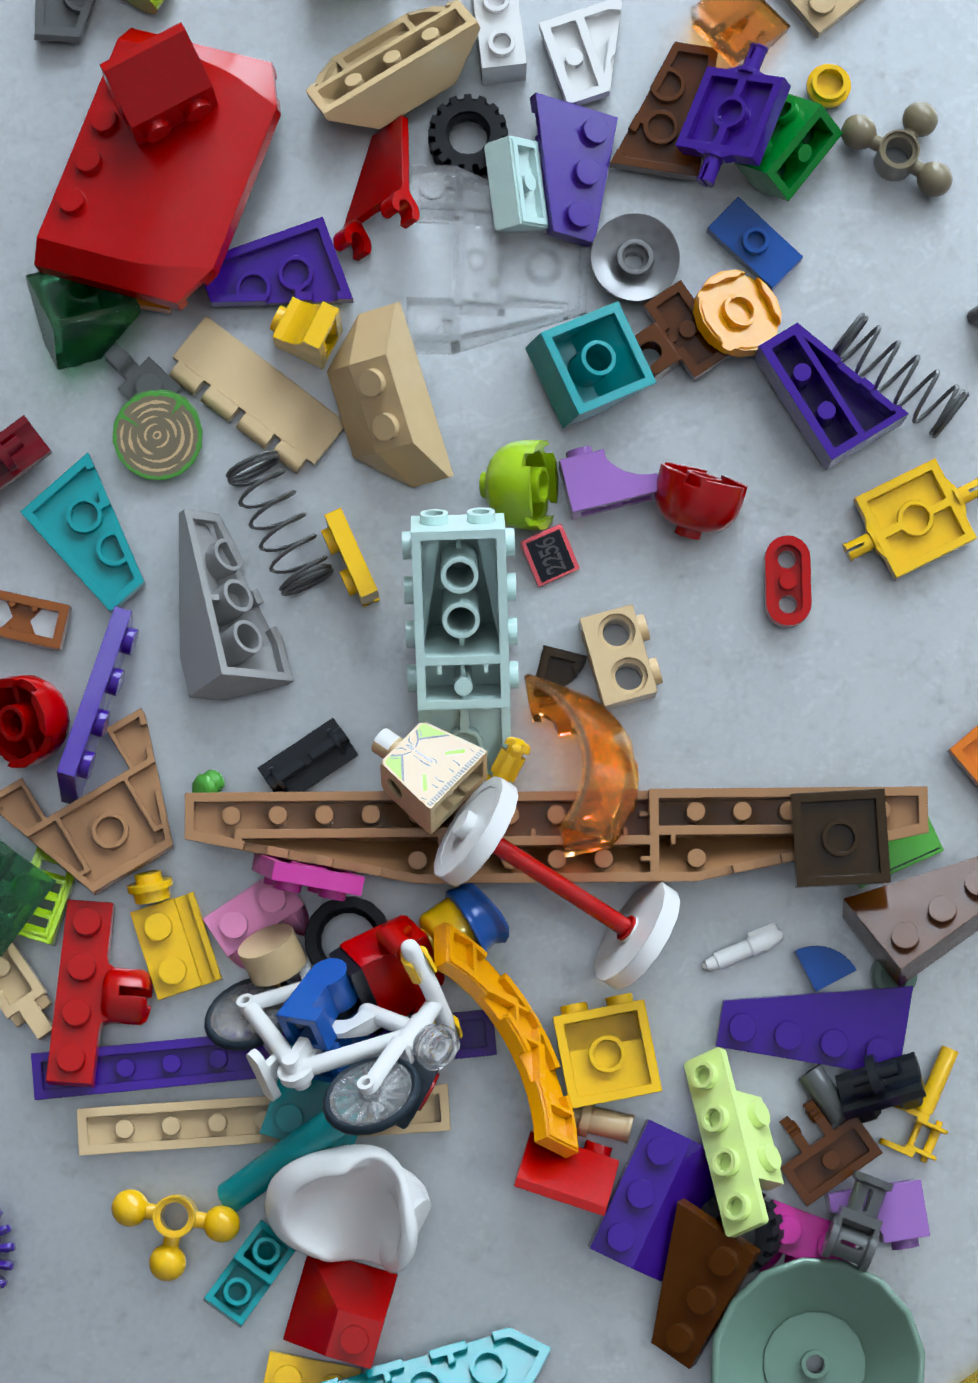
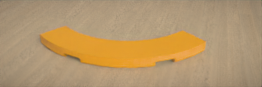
[434,922,579,1158]

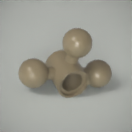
[841,101,953,197]

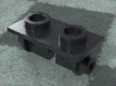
[258,718,359,792]

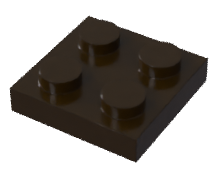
[789,789,891,888]

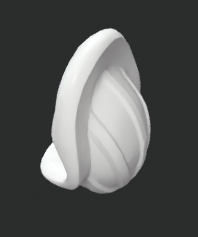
[265,1144,431,1273]

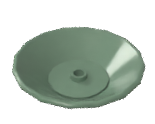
[711,1257,925,1383]

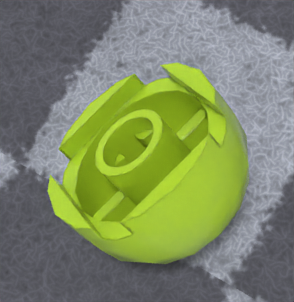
[479,440,558,530]

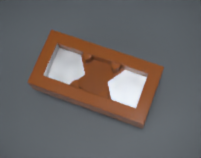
[0,590,72,652]

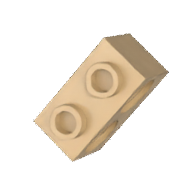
[578,604,663,711]

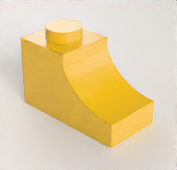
[270,297,343,370]

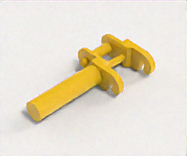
[878,1045,959,1163]

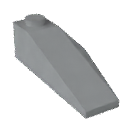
[179,509,293,700]

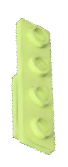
[684,1047,784,1238]

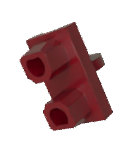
[0,415,52,491]

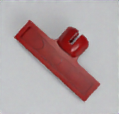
[46,899,153,1088]

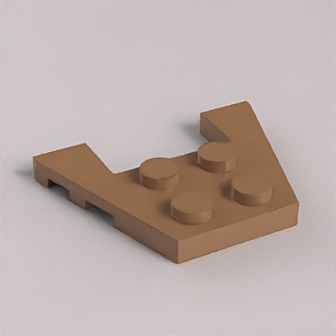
[0,708,174,895]

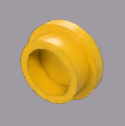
[806,64,851,109]
[127,870,173,905]

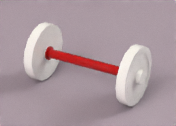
[433,776,680,990]

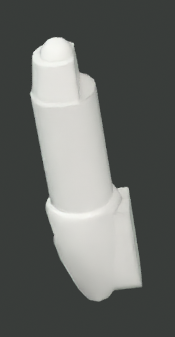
[701,923,784,972]

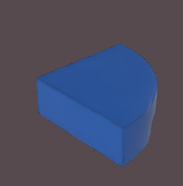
[793,946,857,992]

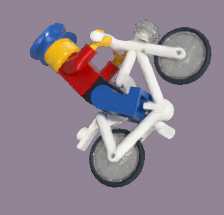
[204,883,509,1136]

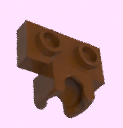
[635,280,731,381]

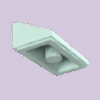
[484,136,548,232]

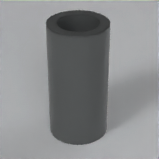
[798,1064,844,1125]

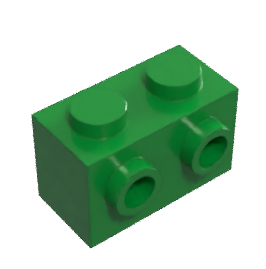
[734,94,843,202]

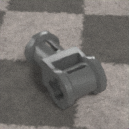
[820,1170,894,1273]

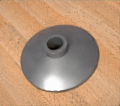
[590,213,680,302]

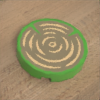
[112,389,203,480]

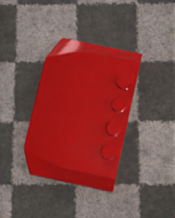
[34,28,281,311]

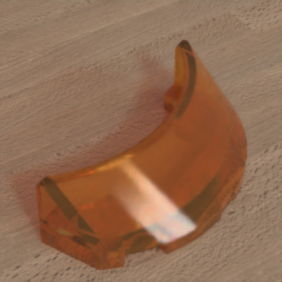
[524,674,639,857]

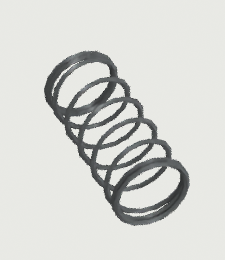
[832,313,969,438]
[225,450,334,596]

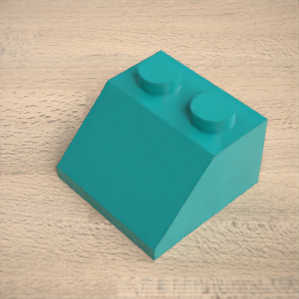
[525,301,657,429]

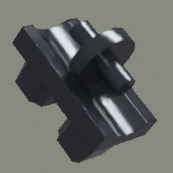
[835,1052,927,1123]

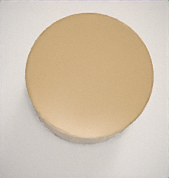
[238,924,307,987]

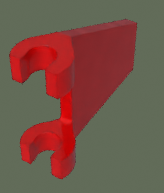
[333,115,420,261]

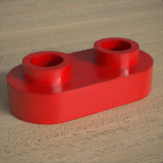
[764,535,812,628]

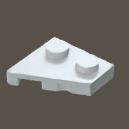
[539,0,622,106]

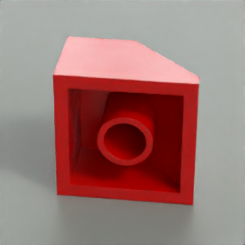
[99,22,218,147]
[513,1131,619,1216]

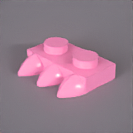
[203,878,309,969]

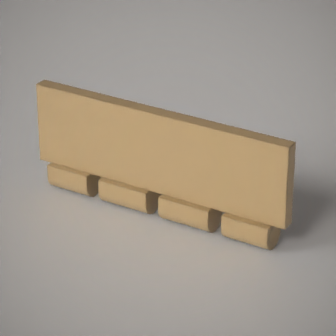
[169,316,344,474]

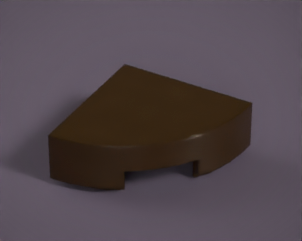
[532,645,588,692]

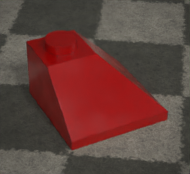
[283,1256,398,1369]

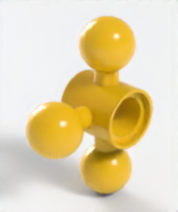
[111,1189,240,1281]

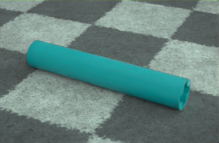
[217,1092,368,1212]

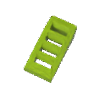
[7,847,76,946]

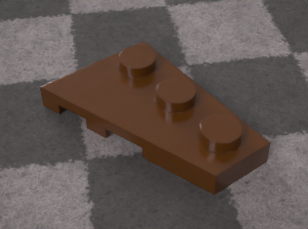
[609,42,719,181]
[651,1198,761,1369]

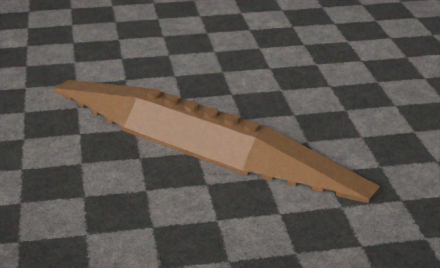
[185,786,929,884]

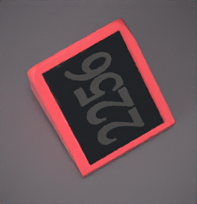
[520,524,580,588]

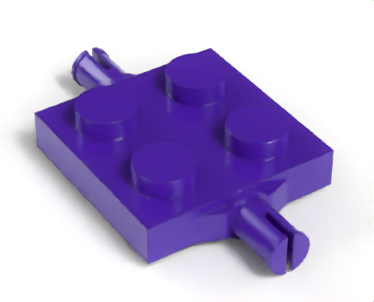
[675,42,791,188]

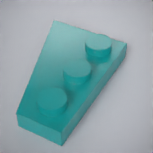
[20,452,146,614]

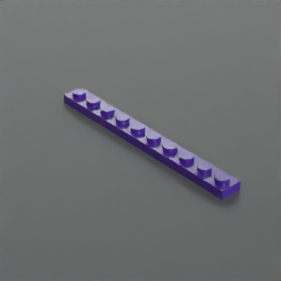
[31,1010,497,1100]

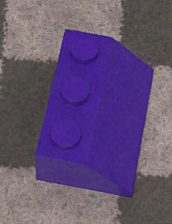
[588,1119,715,1282]

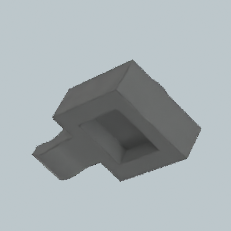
[103,343,182,400]

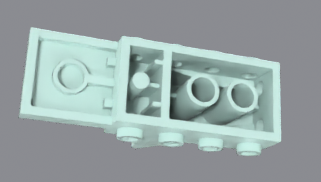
[402,507,519,787]

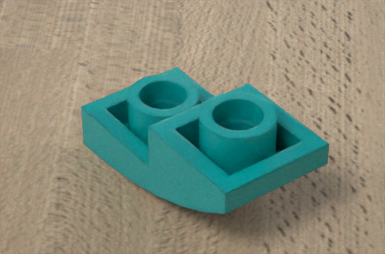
[203,1220,296,1328]

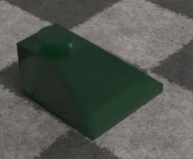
[26,272,141,370]

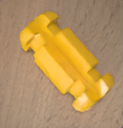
[485,736,530,782]

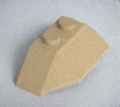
[306,0,481,129]
[327,301,454,488]

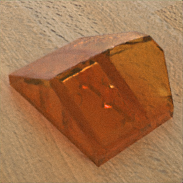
[691,0,791,67]

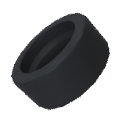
[305,896,387,966]

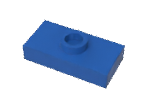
[706,197,803,291]

